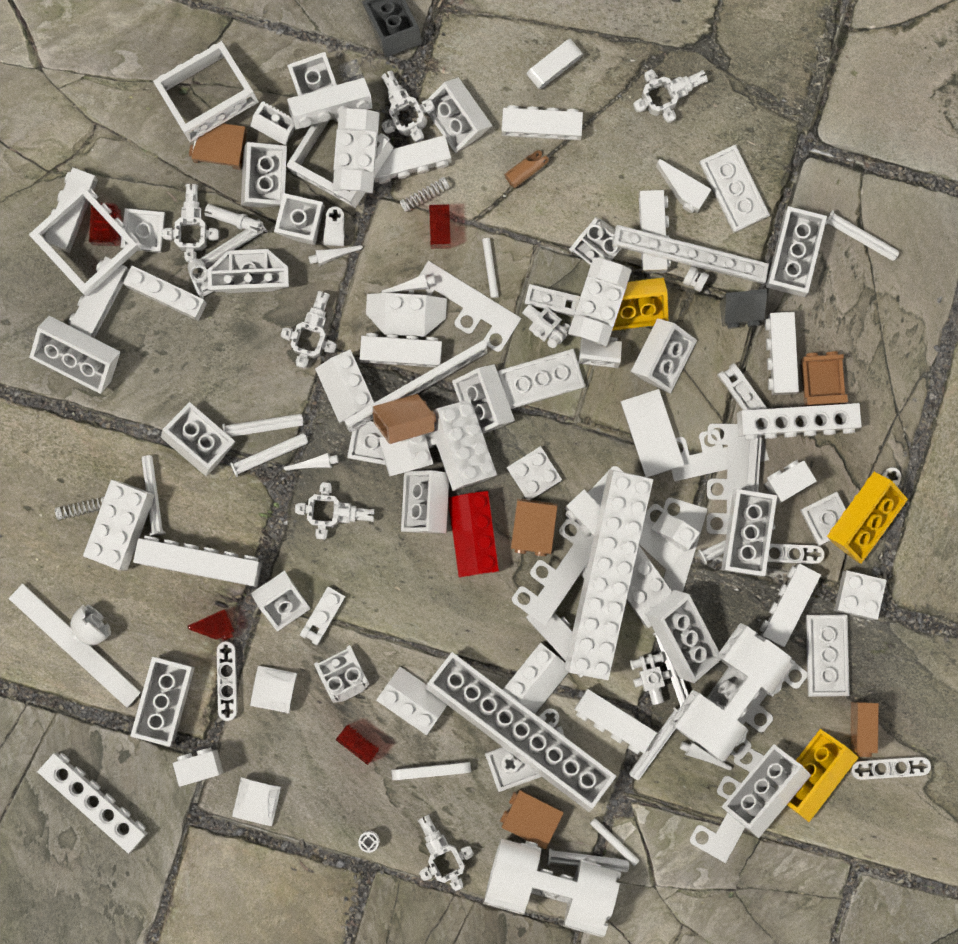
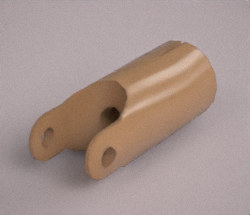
[504,150,549,188]

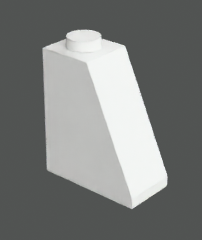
[651,512,700,552]

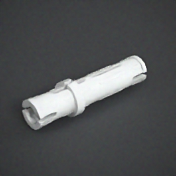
[205,204,263,234]

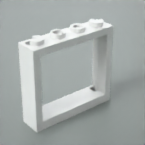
[153,41,258,142]
[286,118,394,208]
[29,186,140,297]

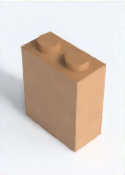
[373,394,436,444]
[511,498,558,556]
[850,702,878,757]
[500,789,564,850]

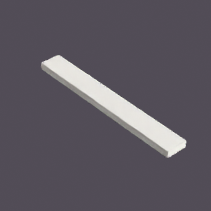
[612,225,769,284]
[344,340,487,432]
[9,584,142,708]

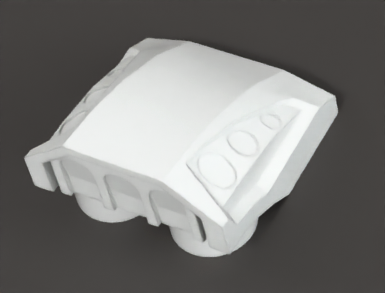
[569,217,622,266]
[314,645,369,703]
[250,666,298,713]
[232,777,281,826]

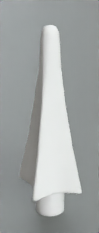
[308,245,363,266]
[381,274,436,293]
[284,453,339,471]
[680,741,732,770]

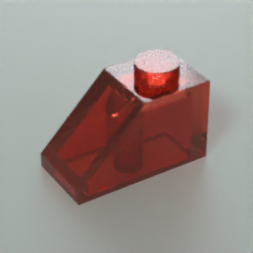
[188,609,237,642]

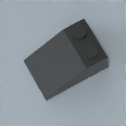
[362,0,422,57]
[719,289,767,329]

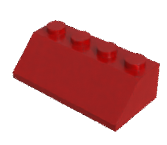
[448,491,499,578]

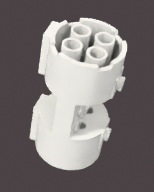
[669,623,795,763]
[483,838,621,938]

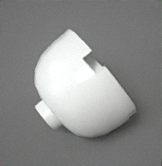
[70,605,111,645]

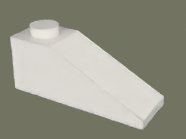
[656,159,711,213]

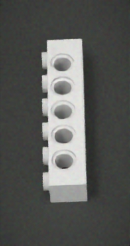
[737,403,862,440]
[37,752,148,854]

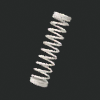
[400,177,450,212]
[55,496,105,520]

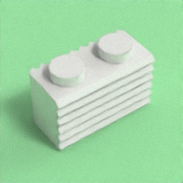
[250,102,295,145]

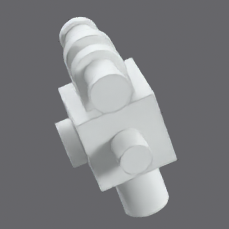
[522,304,570,348]
[630,652,670,705]

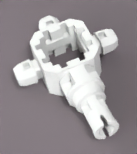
[633,69,708,123]
[381,71,435,143]
[162,184,219,263]
[281,291,337,368]
[295,482,375,540]
[417,814,474,891]

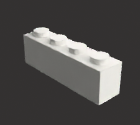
[287,78,372,129]
[502,105,583,141]
[374,135,451,184]
[43,167,98,253]
[639,190,671,274]
[68,256,129,338]
[123,266,207,321]
[765,312,799,395]
[360,333,442,368]
[760,563,821,647]
[526,609,583,678]
[574,689,657,754]

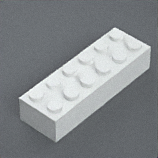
[133,536,262,587]

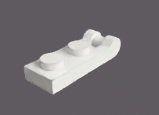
[524,284,580,317]
[717,363,767,410]
[300,587,346,645]

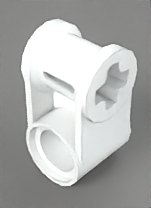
[324,206,345,246]
[187,259,217,299]

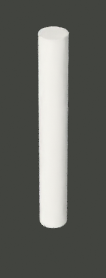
[482,238,499,298]
[590,818,640,866]

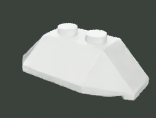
[207,249,289,293]
[366,293,447,337]

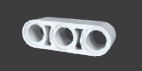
[526,39,583,90]

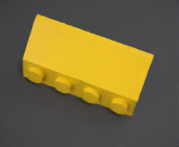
[612,278,669,331]
[826,472,908,564]
[787,729,859,822]

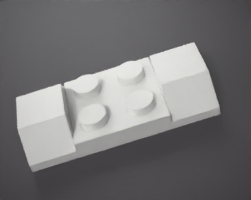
[333,108,380,193]
[568,257,632,347]

